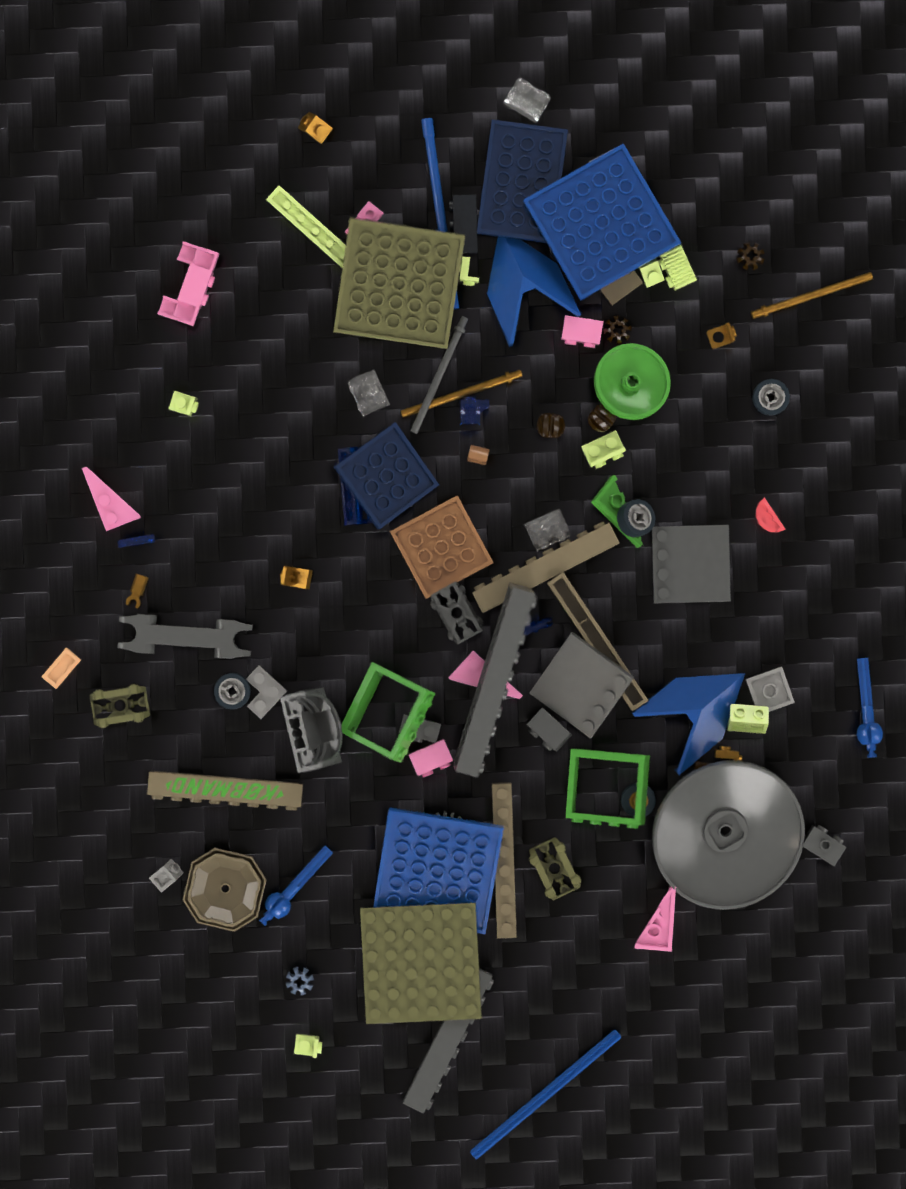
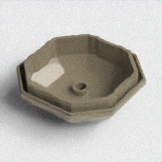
[183,848,267,932]

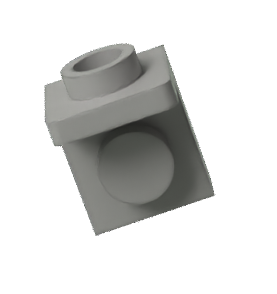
[149,859,183,893]

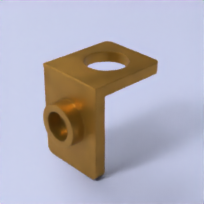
[707,322,737,349]

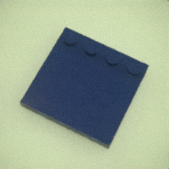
[334,422,439,530]

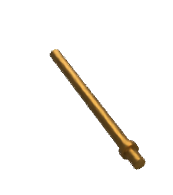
[751,272,873,319]
[401,370,523,418]

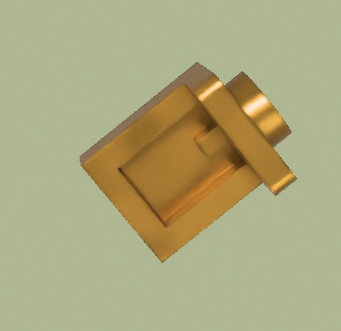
[298,112,333,144]
[280,566,313,589]
[714,746,742,761]

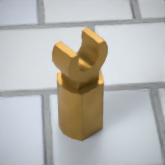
[126,574,148,609]

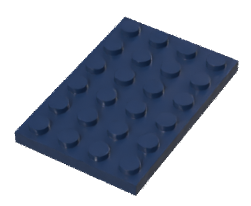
[477,119,568,243]

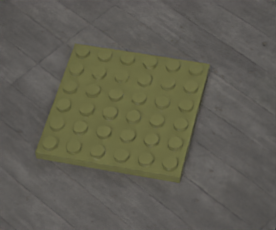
[333,217,465,349]
[360,902,482,1024]

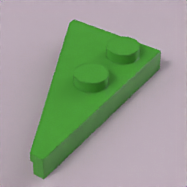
[591,475,643,548]

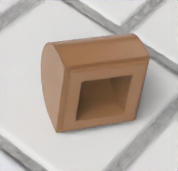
[467,445,490,465]

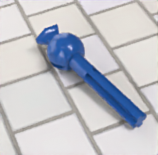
[856,658,883,758]
[259,846,333,926]

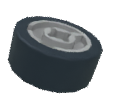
[752,379,790,416]
[617,499,655,538]
[214,673,251,709]

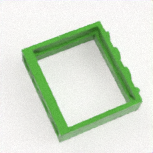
[341,662,435,763]
[566,748,650,828]

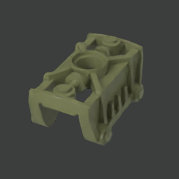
[90,684,150,728]
[529,837,581,901]

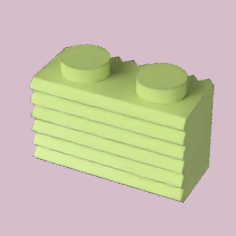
[658,245,697,291]

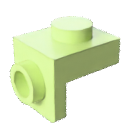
[460,256,479,286]
[639,258,664,288]

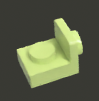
[169,391,199,416]
[294,1034,322,1058]

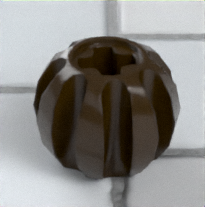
[736,242,765,270]
[603,316,632,344]
[588,404,616,432]
[537,413,565,438]

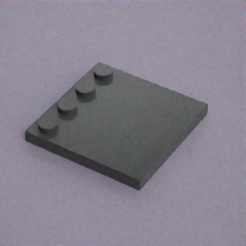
[652,525,731,603]
[530,632,635,738]

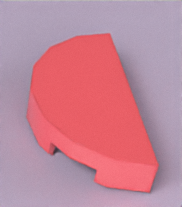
[756,497,785,532]

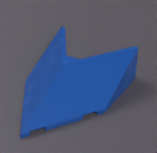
[487,237,581,347]
[631,673,745,775]

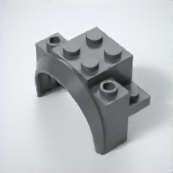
[280,687,342,773]

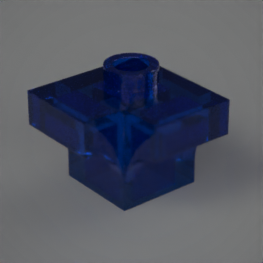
[460,397,489,425]

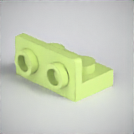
[581,430,626,469]
[727,704,769,734]

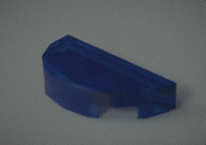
[118,534,156,548]

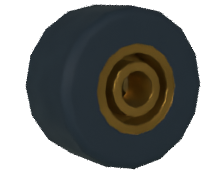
[621,783,656,817]

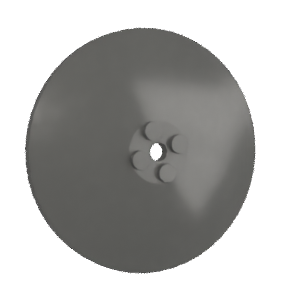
[652,761,805,909]

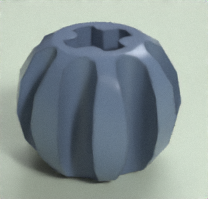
[285,967,314,995]

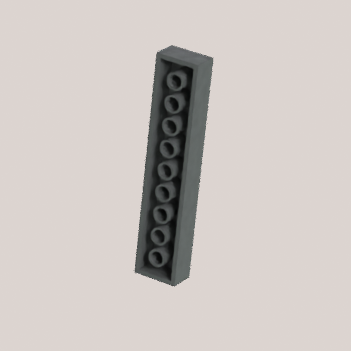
[453,582,537,778]

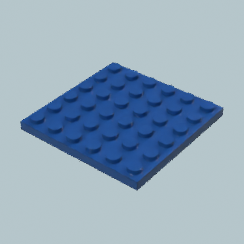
[523,143,681,301]
[373,808,504,934]

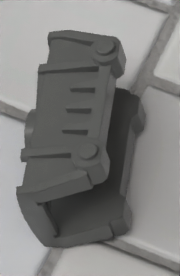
[430,581,483,645]

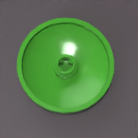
[594,343,671,420]

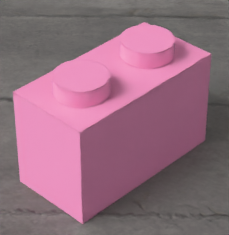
[561,315,603,348]
[409,739,453,778]

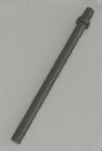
[410,316,468,434]

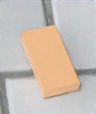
[42,647,81,689]

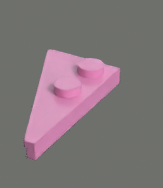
[82,467,141,531]
[448,651,523,699]
[635,886,676,952]

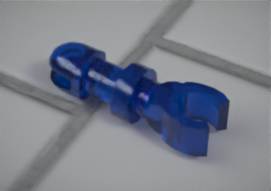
[524,618,553,636]

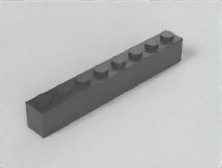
[403,968,494,1114]

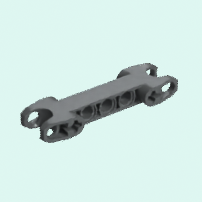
[118,614,253,659]

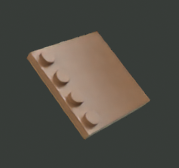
[390,495,493,599]

